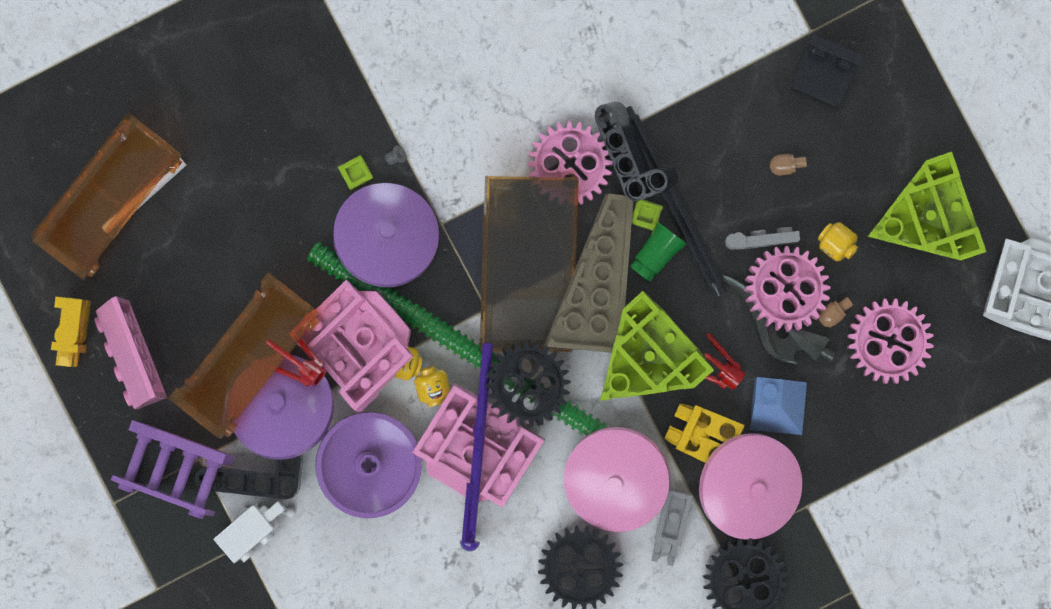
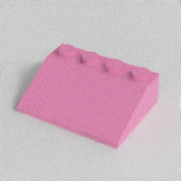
[94,296,167,409]

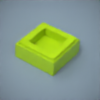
[338,155,374,191]
[632,199,663,231]

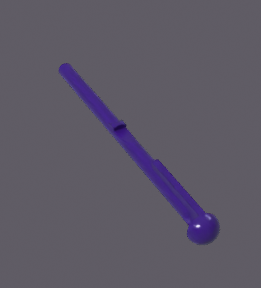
[460,343,493,552]

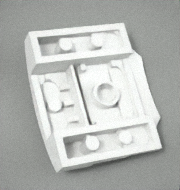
[983,238,1051,340]

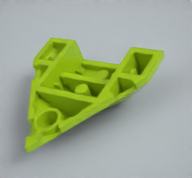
[868,152,987,260]
[600,291,714,401]

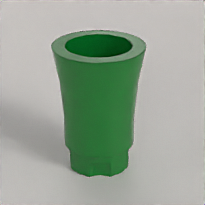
[630,222,686,282]

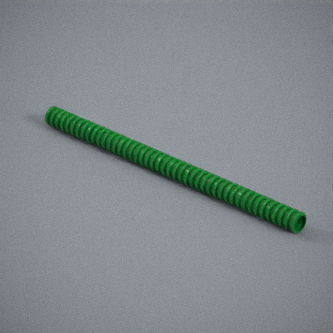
[307,242,608,437]

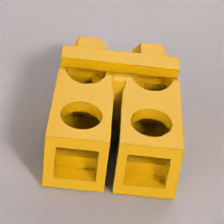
[51,297,91,367]
[664,403,745,463]

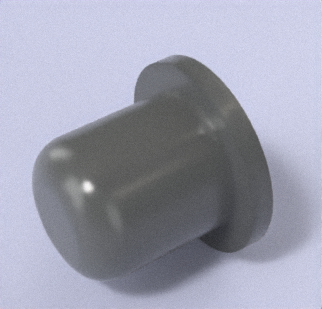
[385,145,406,165]

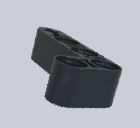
[594,101,678,201]
[195,455,303,499]

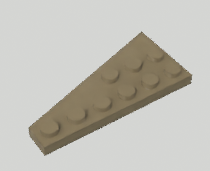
[544,194,633,353]

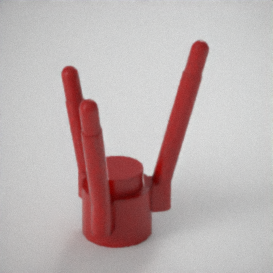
[704,333,745,390]
[266,337,326,387]

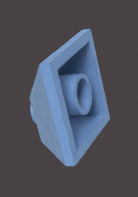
[749,377,807,435]

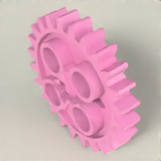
[527,121,613,207]
[744,246,830,332]
[847,299,934,384]

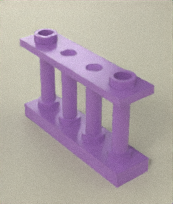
[111,420,235,519]

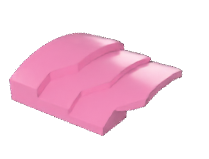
[290,280,413,413]
[412,383,545,508]

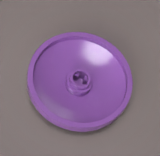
[333,183,439,287]
[228,355,334,460]
[315,412,422,518]

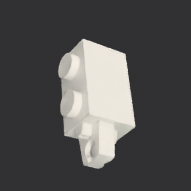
[214,500,287,563]

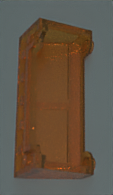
[30,113,182,280]
[168,273,321,439]

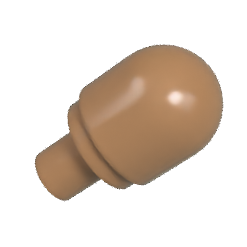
[770,153,807,176]
[819,297,853,327]

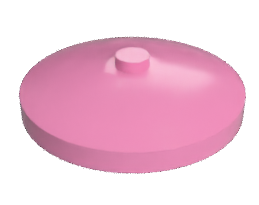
[564,427,670,532]
[699,434,802,540]

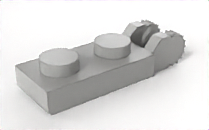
[724,227,800,250]
[651,489,693,566]

